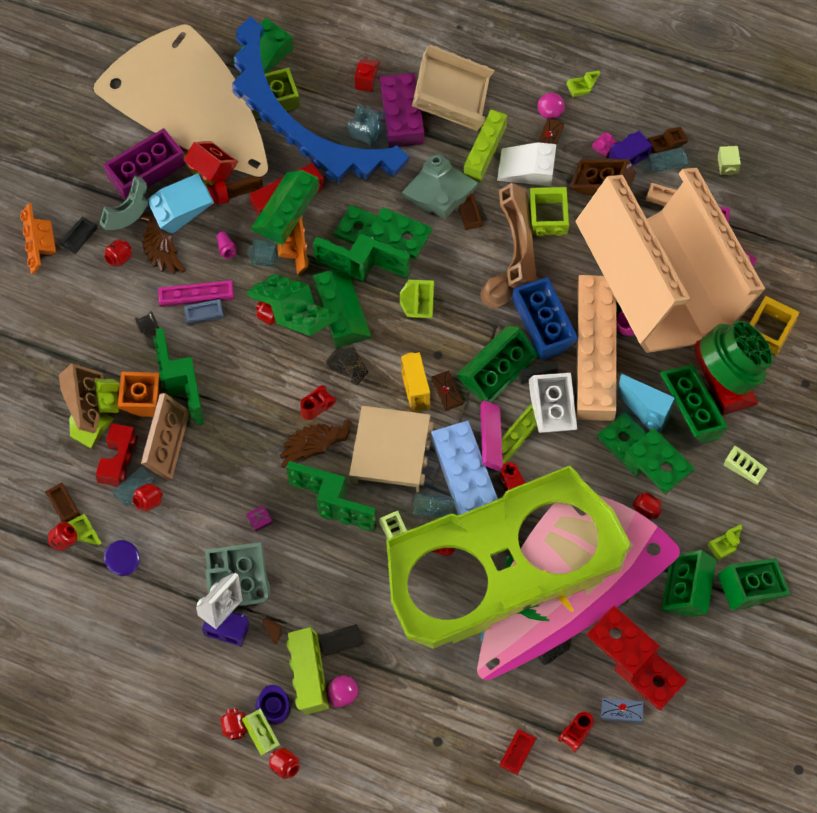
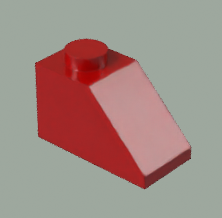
[354,59,380,92]

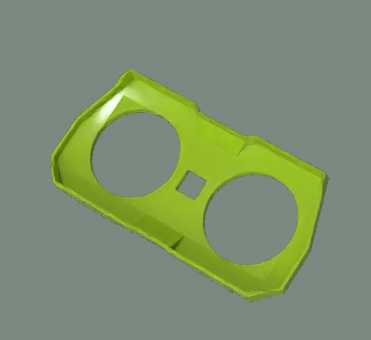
[386,465,630,649]

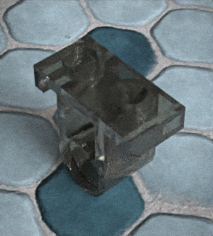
[326,345,369,386]

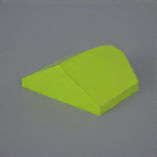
[400,280,434,318]
[69,412,114,449]

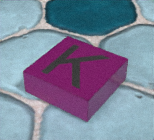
[246,505,273,532]

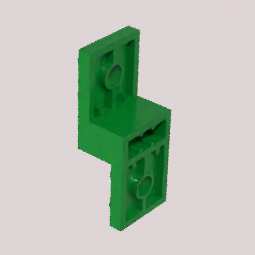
[334,205,432,260]
[313,234,411,282]
[247,274,339,336]
[153,328,204,425]
[596,412,695,495]
[287,461,376,531]

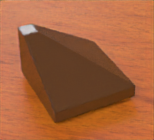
[263,617,283,644]

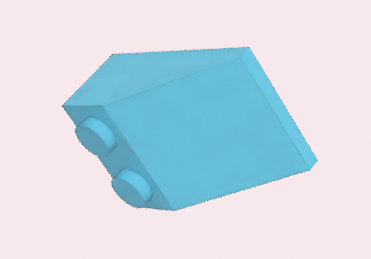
[147,173,214,234]
[617,374,675,433]

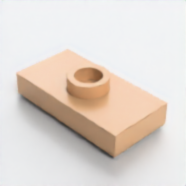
[646,183,677,206]

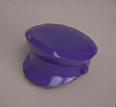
[104,540,140,576]
[255,685,291,725]

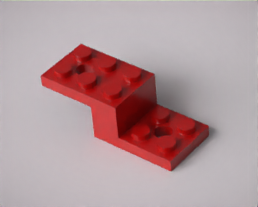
[586,606,687,711]

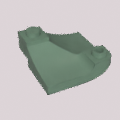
[402,155,478,219]
[205,542,271,606]

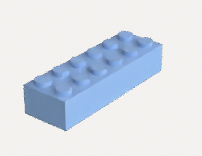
[431,421,498,515]

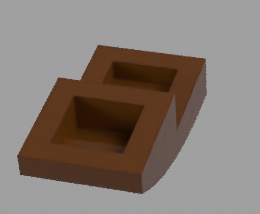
[647,127,689,156]

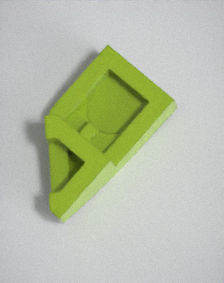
[566,71,600,97]
[67,513,102,546]
[707,524,742,561]

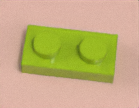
[242,709,280,755]

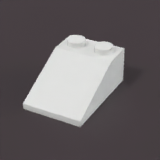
[497,142,556,187]
[529,373,577,433]
[196,573,243,629]

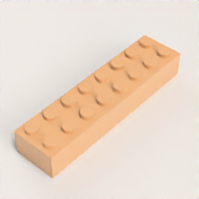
[576,275,616,421]

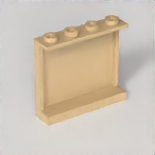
[412,45,494,131]
[349,406,434,492]

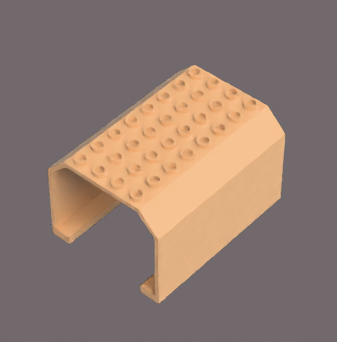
[575,168,765,353]

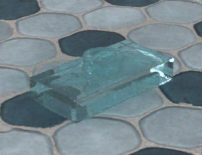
[648,147,688,173]
[112,466,155,507]
[413,493,454,518]

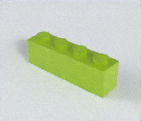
[464,109,507,183]
[287,627,329,715]

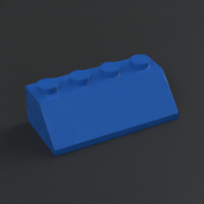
[512,277,578,361]

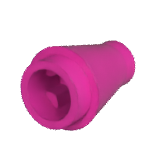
[216,232,237,259]

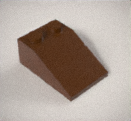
[569,159,636,196]

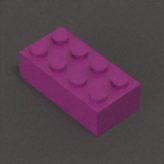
[380,73,424,148]
[103,128,186,200]

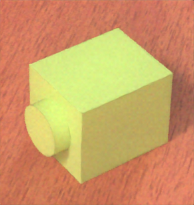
[718,146,741,176]

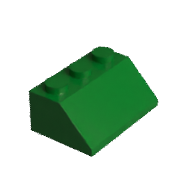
[661,550,716,617]

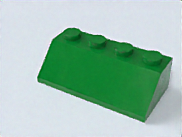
[250,170,319,245]
[313,270,371,349]
[457,325,539,403]
[660,364,728,443]

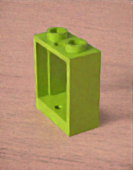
[529,187,569,236]

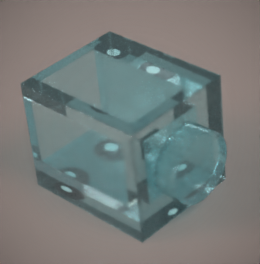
[248,239,277,267]

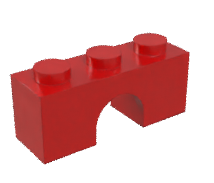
[95,423,138,487]

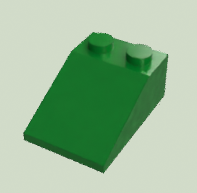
[232,18,293,74]
[717,558,790,611]

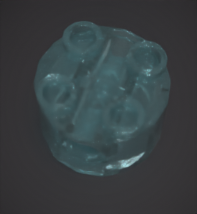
[347,104,385,146]

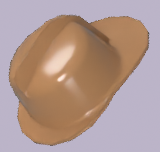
[480,273,514,308]

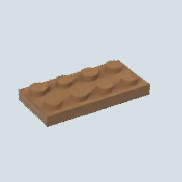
[141,393,190,480]

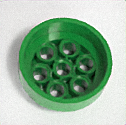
[700,321,773,395]

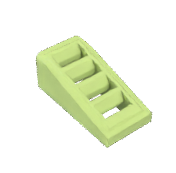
[724,446,767,485]
[379,511,407,539]

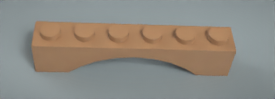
[499,183,537,288]

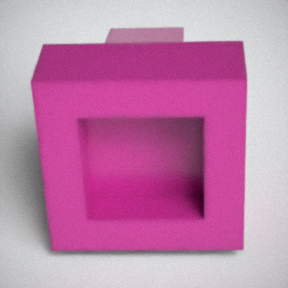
[592,132,617,157]

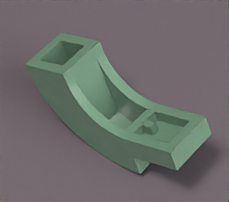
[99,176,148,230]

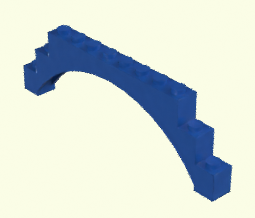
[232,16,409,184]

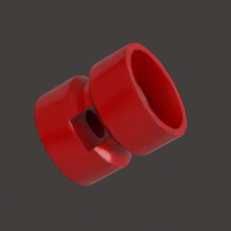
[205,180,229,207]

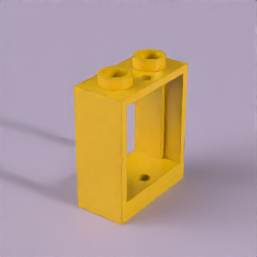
[749,296,800,355]
[401,352,430,413]

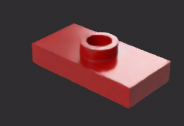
[499,729,536,776]

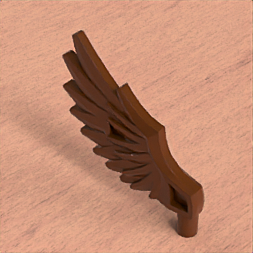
[140,214,186,274]
[280,420,352,468]

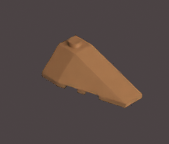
[59,363,104,433]

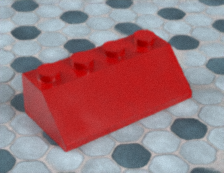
[694,339,758,416]

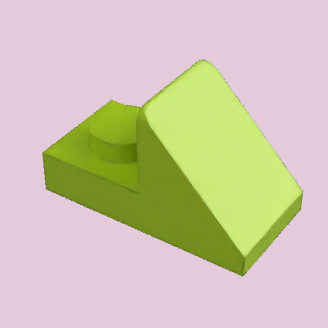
[95,379,120,413]

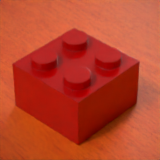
[184,141,238,182]

